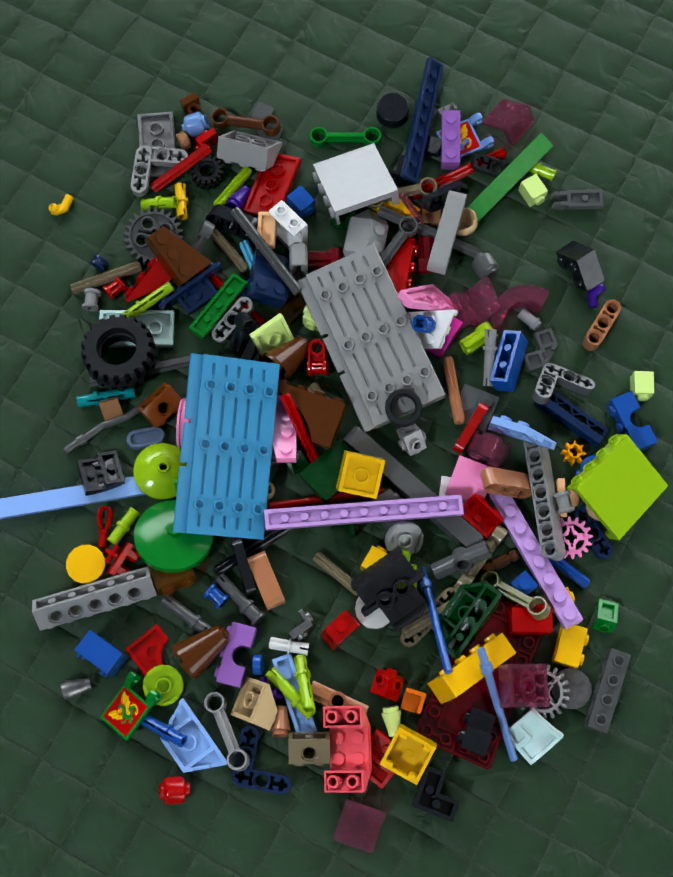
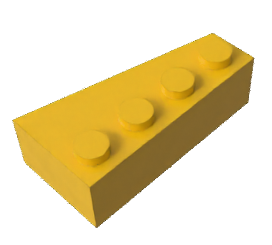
[427,633,516,704]

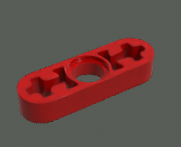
[452,402,489,455]

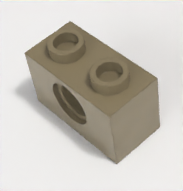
[288,732,330,766]

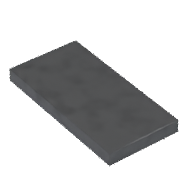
[137,111,176,180]

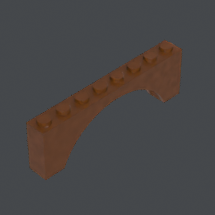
[277,379,348,450]

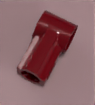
[417,236,434,274]
[308,248,344,269]

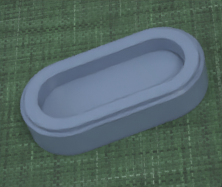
[127,426,165,450]

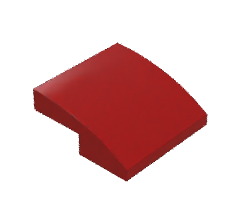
[369,728,395,789]

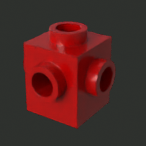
[370,668,405,702]

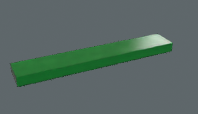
[466,133,553,222]

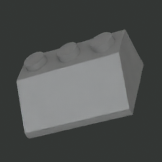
[217,130,282,172]

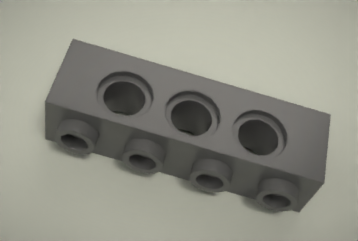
[583,648,631,734]

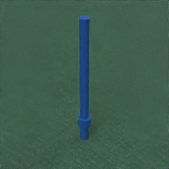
[420,567,453,674]

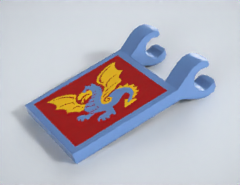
[436,112,494,159]

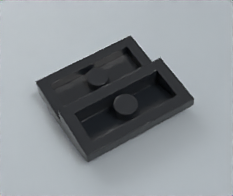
[77,450,125,496]

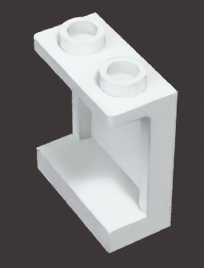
[269,200,308,249]

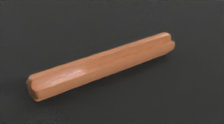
[442,357,465,425]

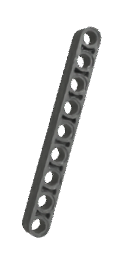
[342,426,484,548]

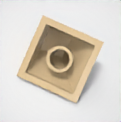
[230,677,278,731]

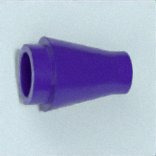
[227,186,251,210]

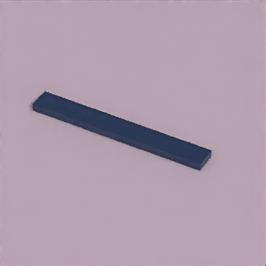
[400,57,444,185]

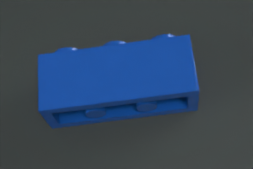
[489,330,528,392]

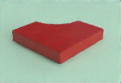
[125,624,170,676]

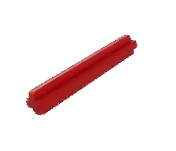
[150,143,212,193]
[281,393,319,463]

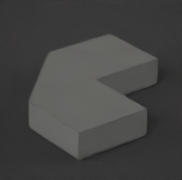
[251,102,283,141]
[523,328,558,374]

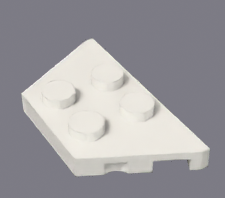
[407,310,458,350]

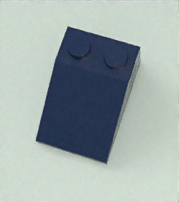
[245,247,290,309]

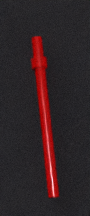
[269,487,385,509]

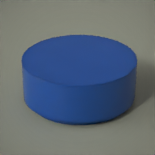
[252,654,264,675]

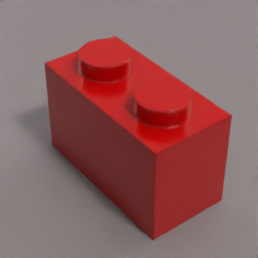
[509,604,553,635]

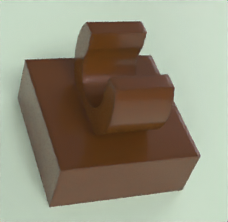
[180,92,201,115]

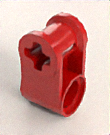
[307,339,330,376]

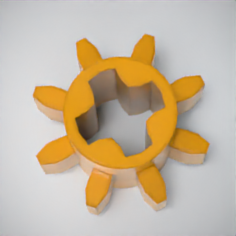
[561,441,586,466]

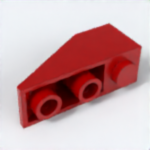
[124,257,172,302]

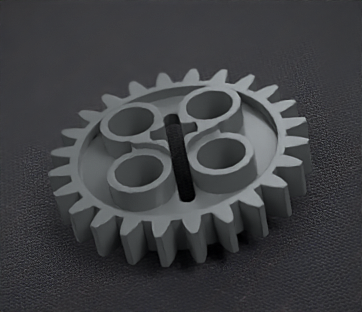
[124,207,184,265]

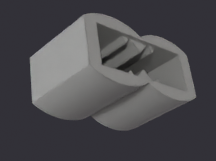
[289,242,308,279]

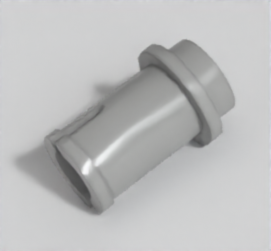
[517,308,542,331]

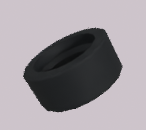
[385,389,422,427]

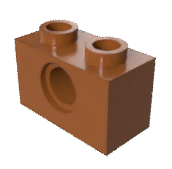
[137,382,181,428]

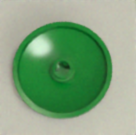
[134,500,214,573]

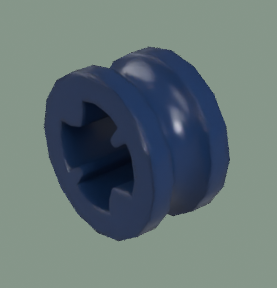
[90,254,109,272]

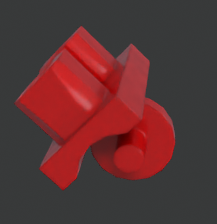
[104,542,139,576]

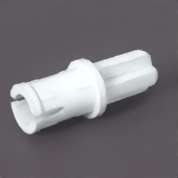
[269,637,309,656]

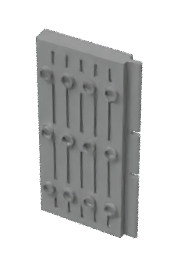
[297,244,446,433]

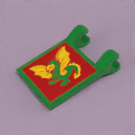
[100,672,162,741]

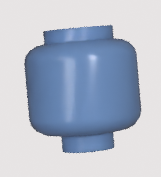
[182,112,209,138]

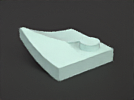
[509,707,564,765]

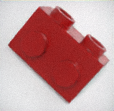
[461,493,504,540]

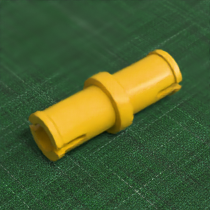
[174,182,188,220]

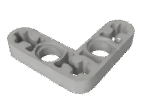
[131,146,188,197]

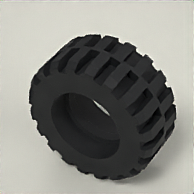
[81,314,158,391]

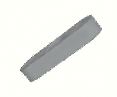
[211,297,254,343]

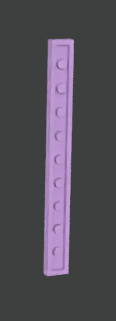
[264,495,464,531]

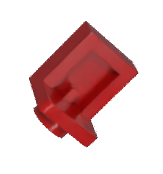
[195,128,218,157]

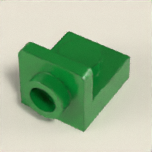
[593,599,619,633]

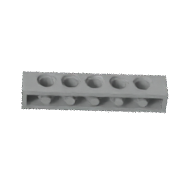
[32,566,157,631]

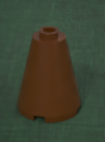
[259,337,310,381]
[172,625,230,679]

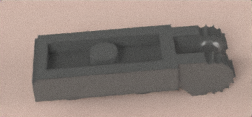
[551,189,604,210]

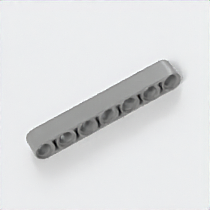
[523,430,566,561]

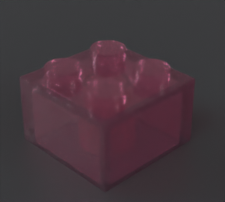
[498,664,549,708]

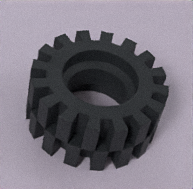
[190,154,224,190]

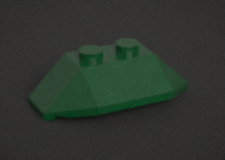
[439,581,503,659]

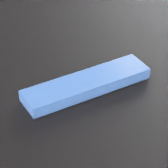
[272,653,317,732]

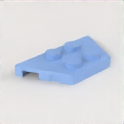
[488,415,557,450]
[160,698,227,773]

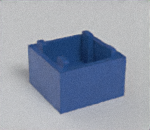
[75,630,129,678]

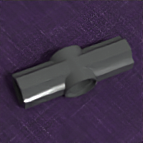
[431,540,493,579]

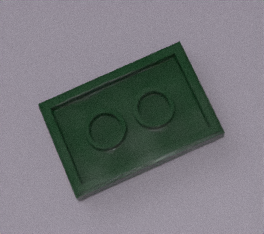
[299,439,353,503]

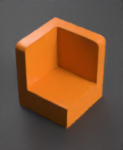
[400,688,426,715]

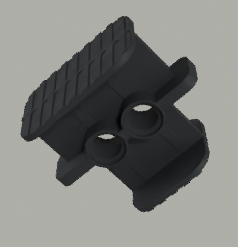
[351,548,428,630]

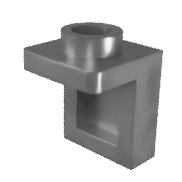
[289,609,314,641]

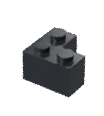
[556,241,605,292]
[455,707,496,757]
[411,766,460,822]

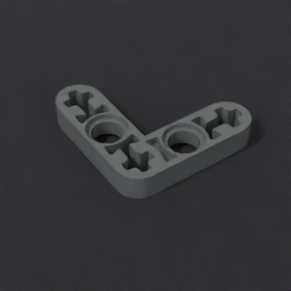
[532,363,595,404]

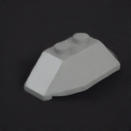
[343,210,389,257]

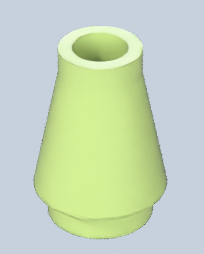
[381,705,401,737]

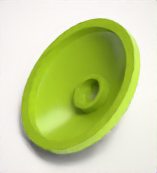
[133,443,186,500]

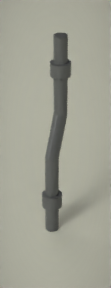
[63,396,149,454]

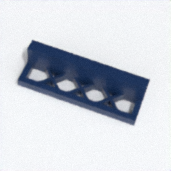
[533,390,609,449]

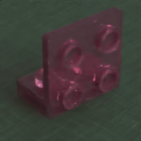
[482,99,535,146]
[449,277,502,328]
[333,798,386,853]

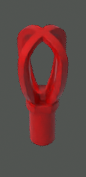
[97,506,113,548]

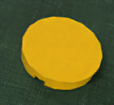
[66,545,106,584]

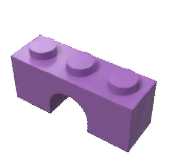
[441,110,460,170]
[214,622,257,689]

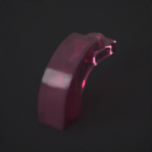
[490,285,550,333]

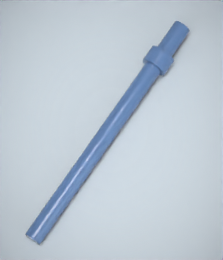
[477,647,518,762]

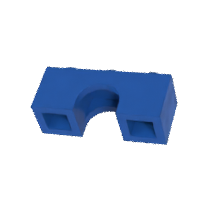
[607,391,658,451]

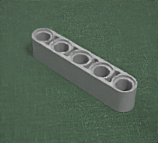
[427,190,467,275]

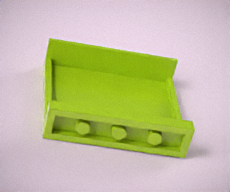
[567,434,668,540]

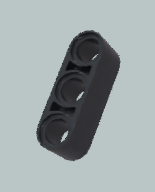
[206,204,258,240]

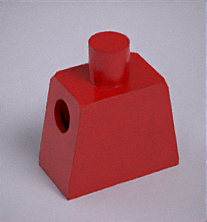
[321,610,362,650]

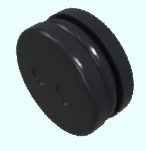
[376,92,409,128]

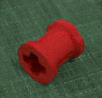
[102,276,127,301]

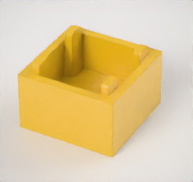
[336,450,385,499]
[380,723,437,785]

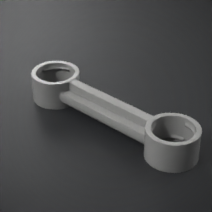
[204,692,250,772]

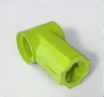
[459,321,499,355]

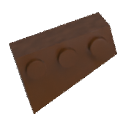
[144,226,212,287]

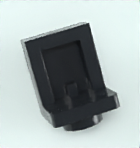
[388,155,405,184]

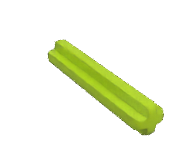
[213,167,252,206]

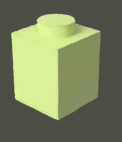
[518,174,548,207]
[630,371,654,401]

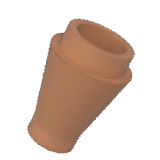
[270,706,291,737]

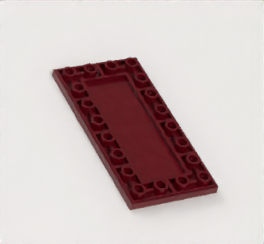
[415,599,542,770]

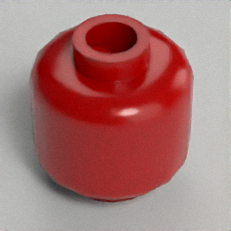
[159,776,190,805]

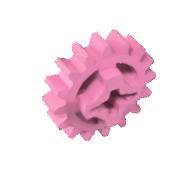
[550,516,593,560]

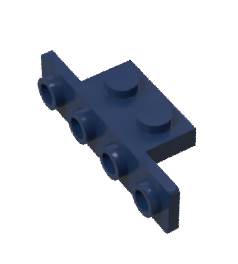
[158,261,223,315]

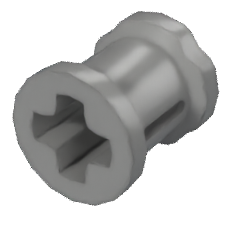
[82,288,101,312]
[553,490,575,514]

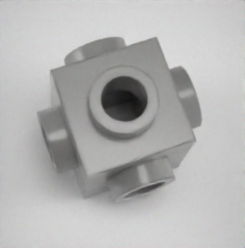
[396,424,427,456]

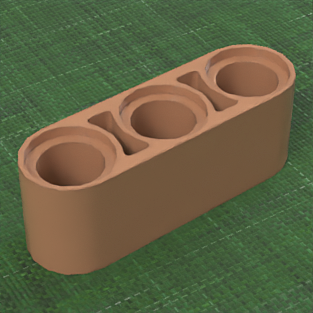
[582,299,621,351]
[480,467,532,499]
[247,551,286,611]

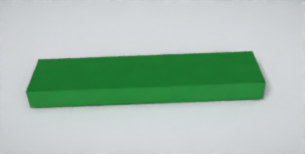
[188,272,248,340]

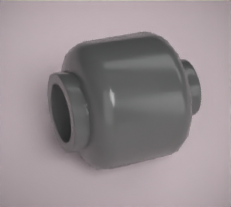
[471,252,499,280]

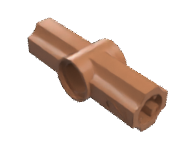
[311,680,369,713]

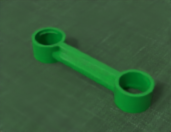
[310,127,381,148]

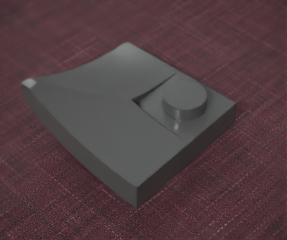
[449,384,500,433]

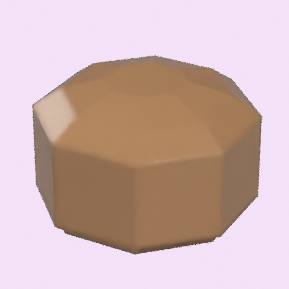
[176,131,191,150]

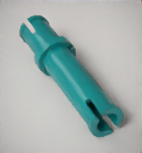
[76,387,136,408]

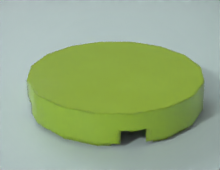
[143,664,184,706]

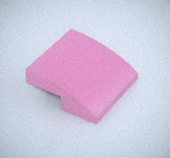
[445,455,489,502]

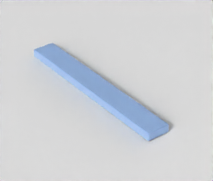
[0,476,146,519]

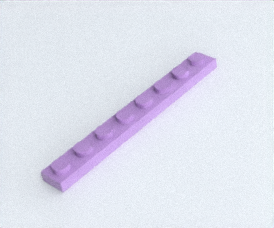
[487,493,583,630]

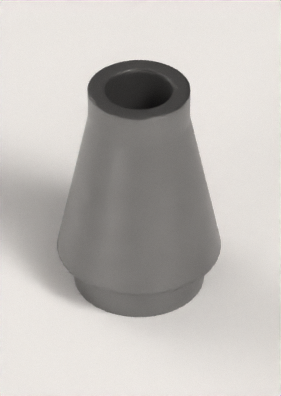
[60,678,92,700]

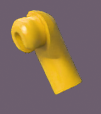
[48,194,74,216]

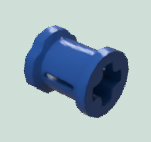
[412,315,436,333]
[203,583,229,610]

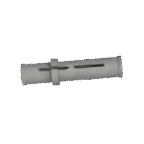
[483,329,498,386]

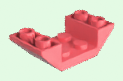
[323,706,372,793]

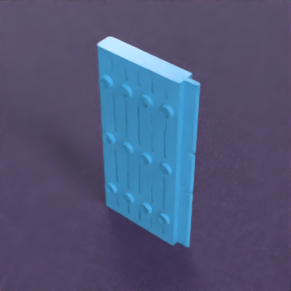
[173,353,280,540]

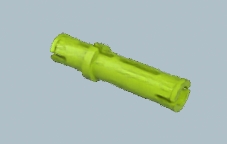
[122,281,175,319]
[294,654,316,714]
[265,666,317,720]

